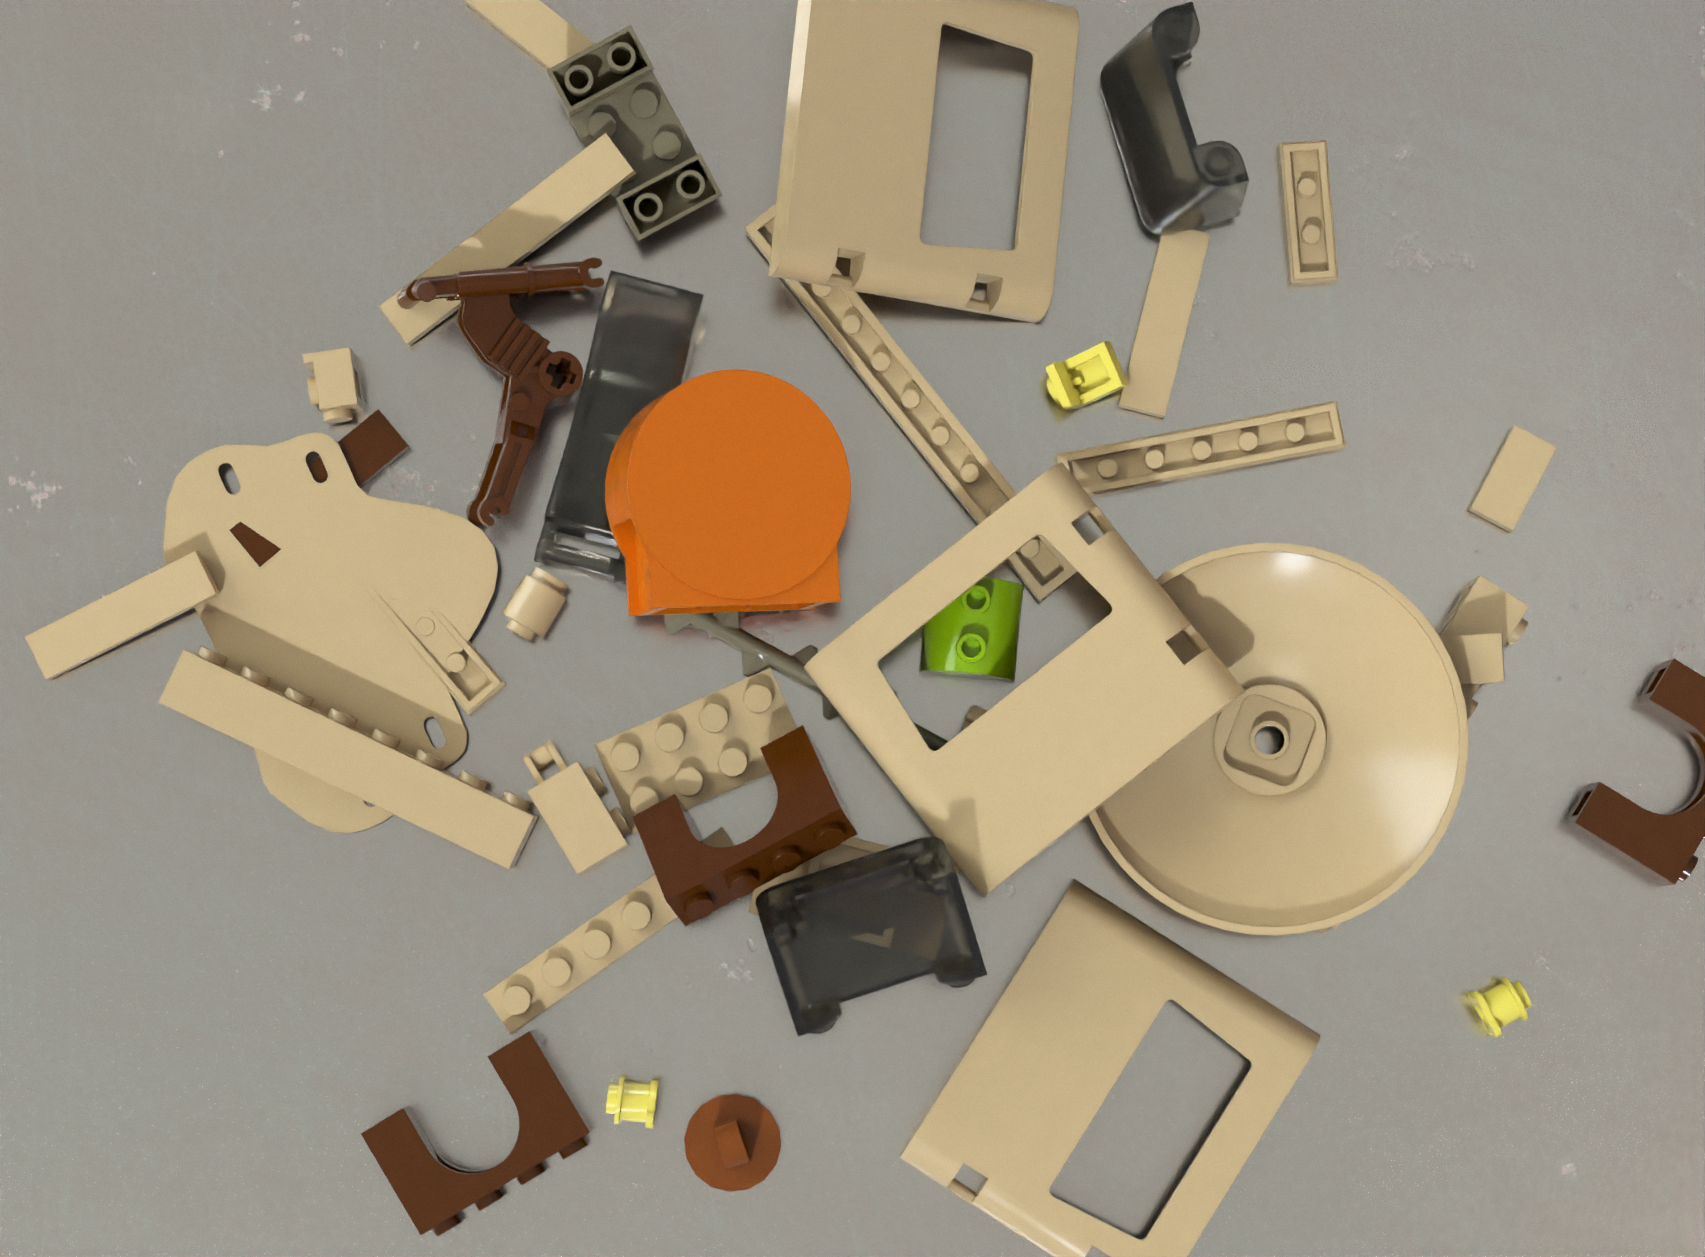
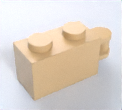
[522,740,632,876]

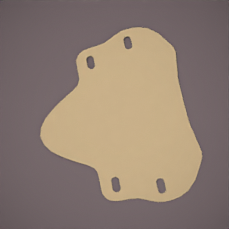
[163,432,498,833]

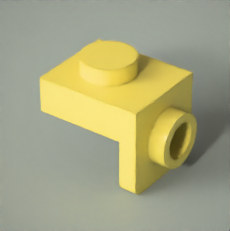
[1046,341,1129,410]

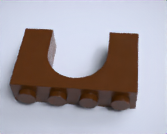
[1565,659,1705,886]
[633,725,858,926]
[361,1030,593,1237]

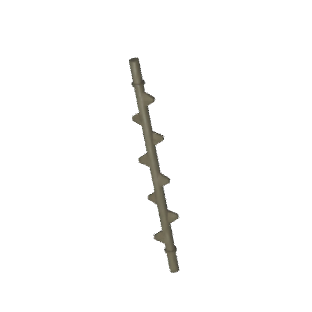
[605,560,949,751]

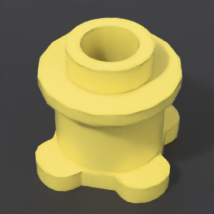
[1468,976,1532,1038]
[606,1075,659,1129]

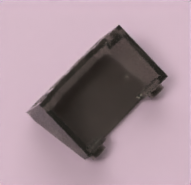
[1100,2,1249,236]
[755,837,987,1036]

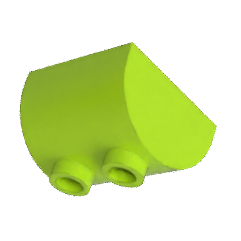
[919,577,1024,682]

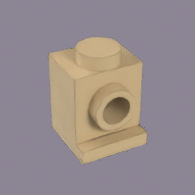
[302,347,364,423]

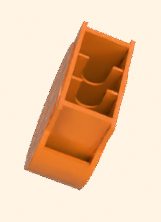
[605,369,851,616]

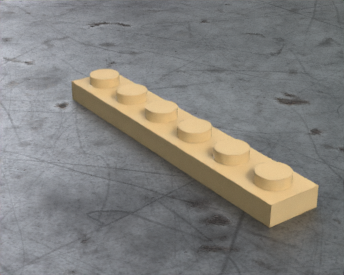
[483,827,735,1034]

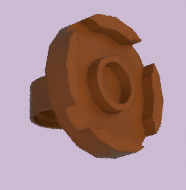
[684,1093,781,1192]

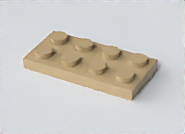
[594,668,797,834]

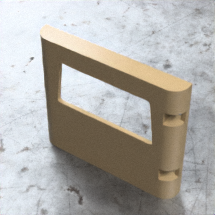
[768,0,1079,323]
[804,462,1246,898]
[899,878,1320,1257]

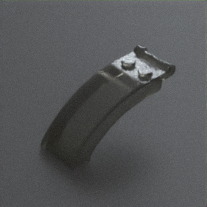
[534,270,704,586]

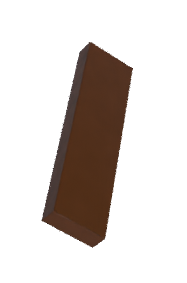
[230,409,410,567]

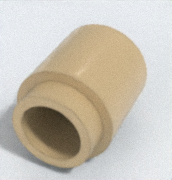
[502,566,568,641]

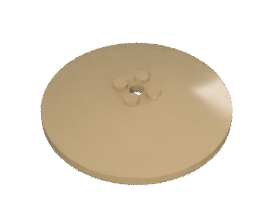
[1089,543,1469,936]

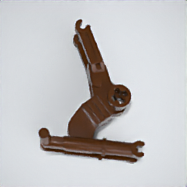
[397,258,604,526]

